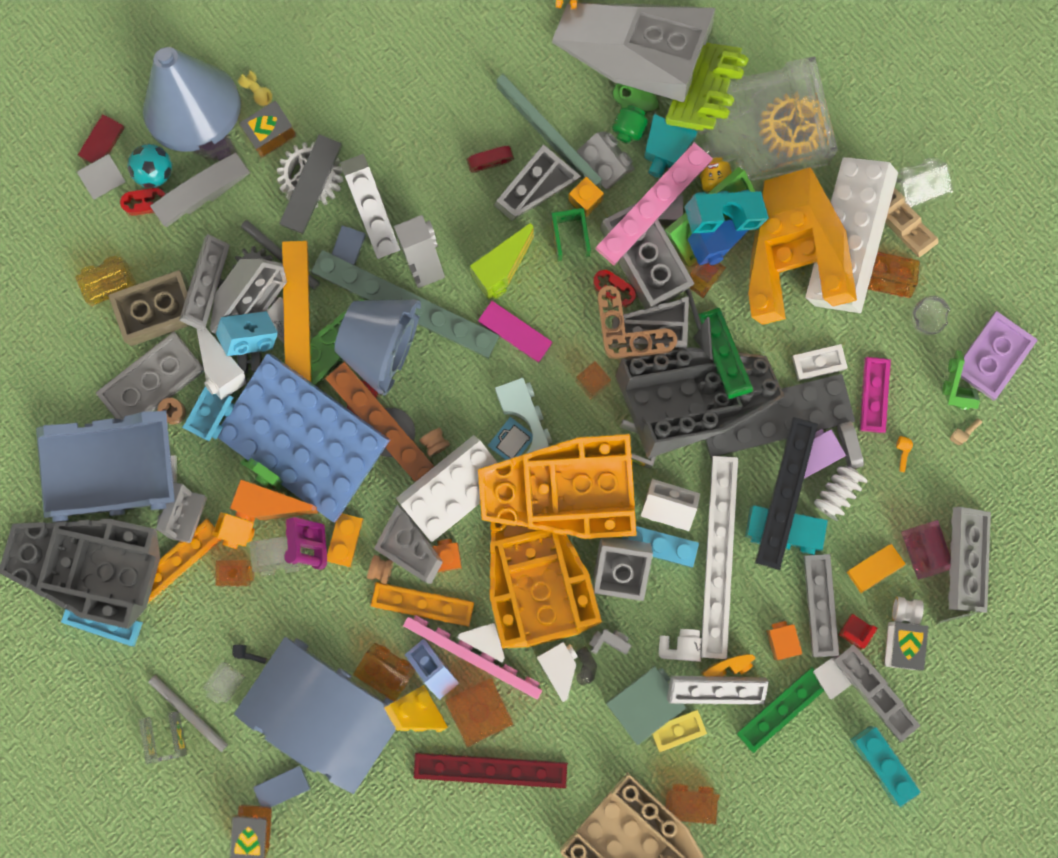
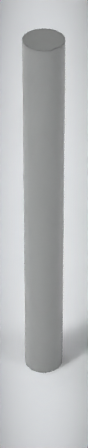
[148,675,228,752]

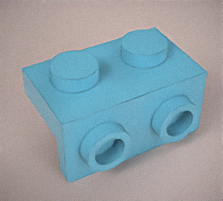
[182,386,234,442]

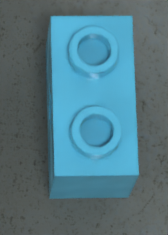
[216,311,278,356]

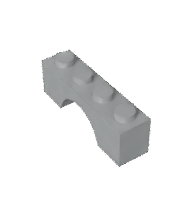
[340,154,400,259]

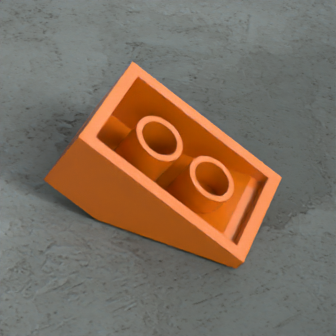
[230,480,318,523]

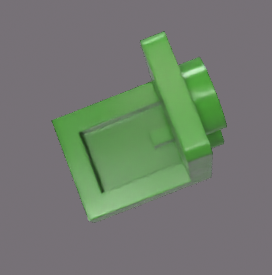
[942,350,980,410]

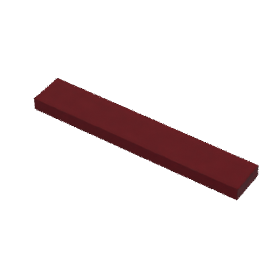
[413,752,568,789]

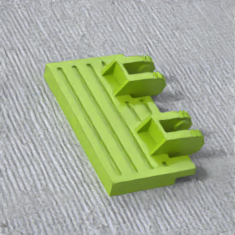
[666,42,749,131]

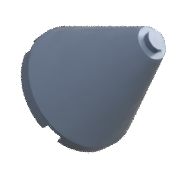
[143,47,241,151]

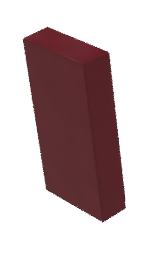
[77,114,125,164]

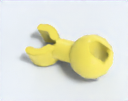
[238,71,273,106]

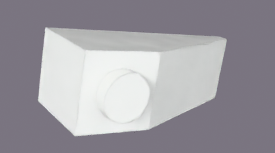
[196,327,246,400]

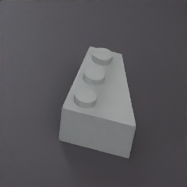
[494,144,581,221]

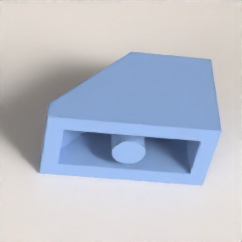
[404,639,459,700]

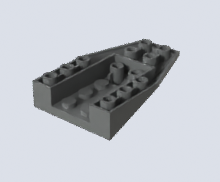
[615,347,784,459]

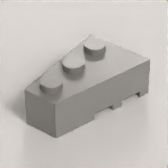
[394,215,445,288]
[611,297,689,350]

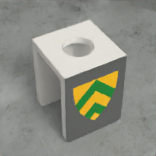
[884,622,929,671]

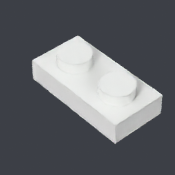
[792,344,848,381]

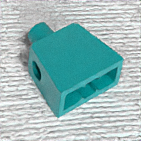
[644,114,698,178]

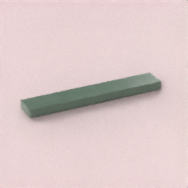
[497,74,602,188]

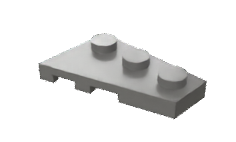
[374,505,443,584]

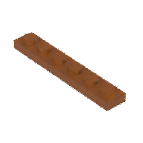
[325,362,435,482]

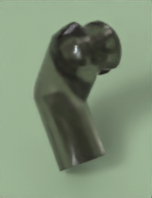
[575,646,597,685]

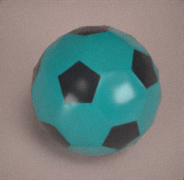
[127,144,172,188]

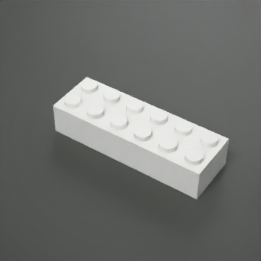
[805,157,898,313]

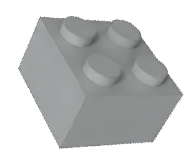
[592,537,653,601]

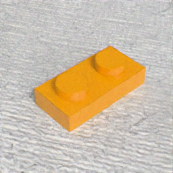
[327,513,364,568]

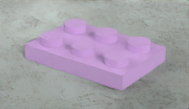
[960,311,1037,401]

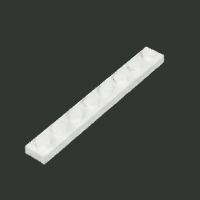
[700,456,738,659]

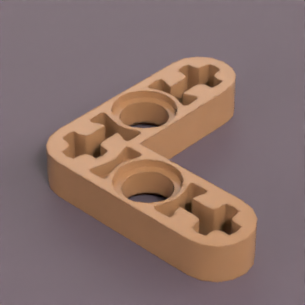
[598,286,677,359]

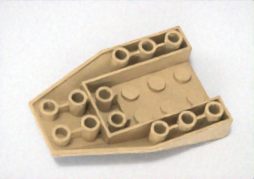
[560,772,704,858]

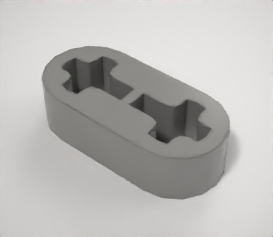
[837,421,864,469]

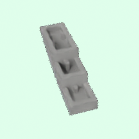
[150,153,251,227]
[834,644,921,743]

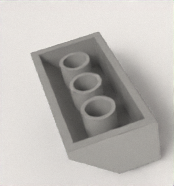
[600,203,694,309]

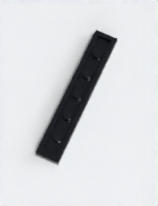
[754,417,818,570]

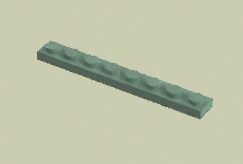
[311,250,499,359]

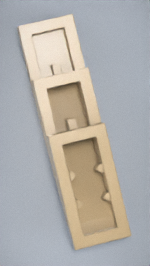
[885,187,938,257]

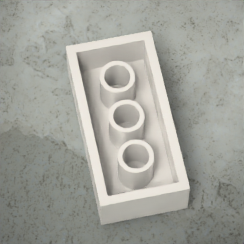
[396,435,498,542]

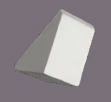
[458,623,505,662]

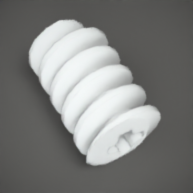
[814,465,868,521]

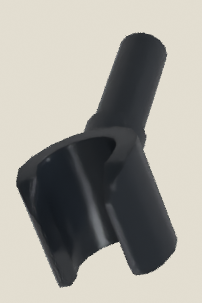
[232,645,267,664]

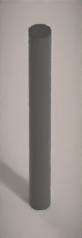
[241,220,320,290]

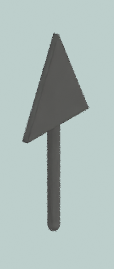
[686,288,712,359]

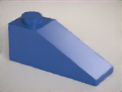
[687,220,749,265]

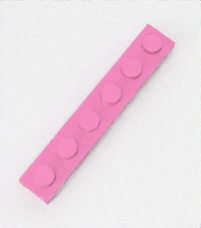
[595,142,713,266]
[403,615,542,700]

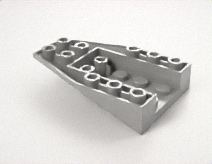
[552,3,715,102]

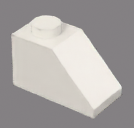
[537,642,578,702]

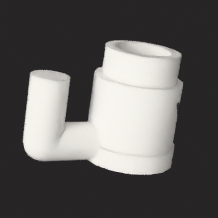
[659,629,701,662]

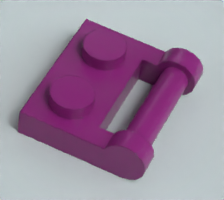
[284,517,327,570]

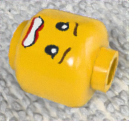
[700,157,732,192]

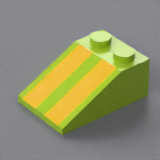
[470,223,534,300]

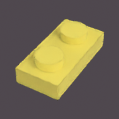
[652,709,707,752]

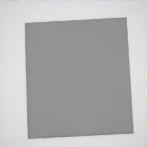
[77,154,125,200]

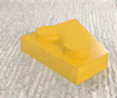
[384,685,448,732]

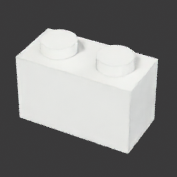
[641,479,700,531]

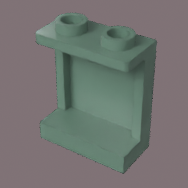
[606,666,686,745]

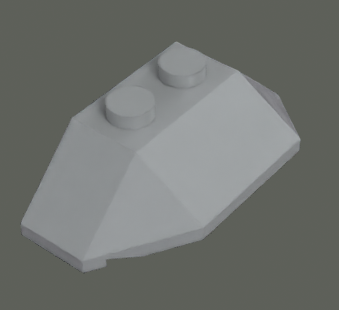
[210,259,287,333]

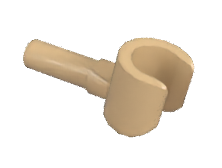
[950,419,982,445]

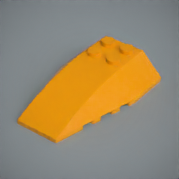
[478,434,636,539]
[490,522,602,648]

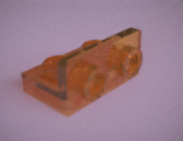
[868,252,920,298]
[353,643,416,702]
[665,784,720,824]

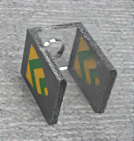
[139,711,187,764]

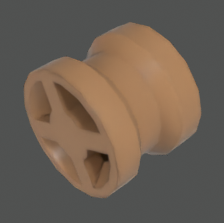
[157,398,186,425]
[419,428,450,457]
[367,555,394,584]

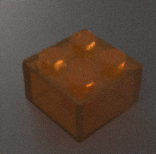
[445,677,514,747]

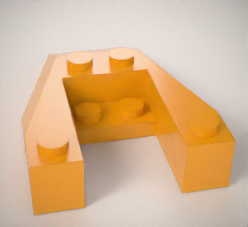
[748,167,857,325]

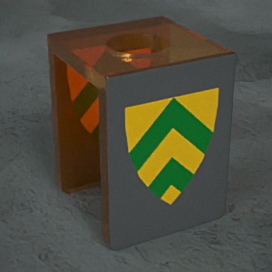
[239,101,296,158]
[230,804,272,858]

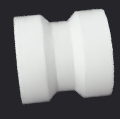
[892,596,923,625]

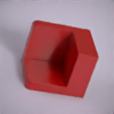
[837,614,878,649]

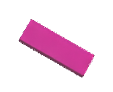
[478,301,553,363]
[859,357,891,433]

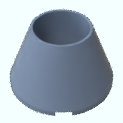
[335,299,421,395]

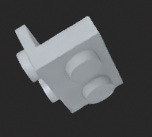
[577,131,635,189]
[156,482,207,543]
[589,629,632,654]

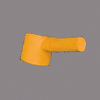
[896,436,913,472]

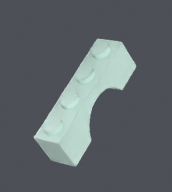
[495,378,552,454]

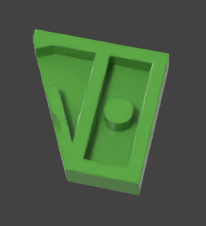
[240,458,283,491]

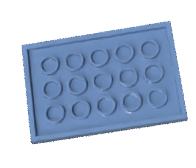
[217,353,390,523]

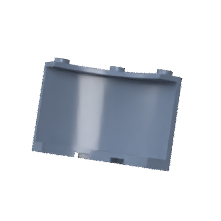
[36,411,175,522]
[234,637,396,794]

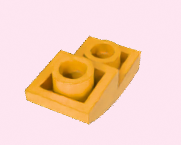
[846,544,906,593]
[701,654,756,677]

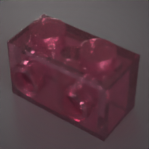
[901,520,951,580]

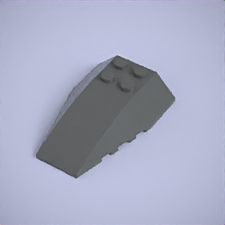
[0,519,160,629]

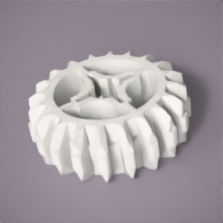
[277,142,343,208]

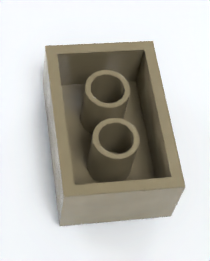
[109,270,190,346]

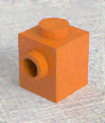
[432,539,462,573]

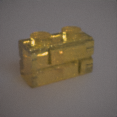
[75,256,136,307]

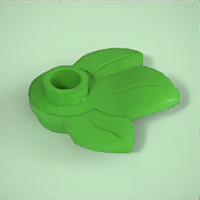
[613,83,659,112]

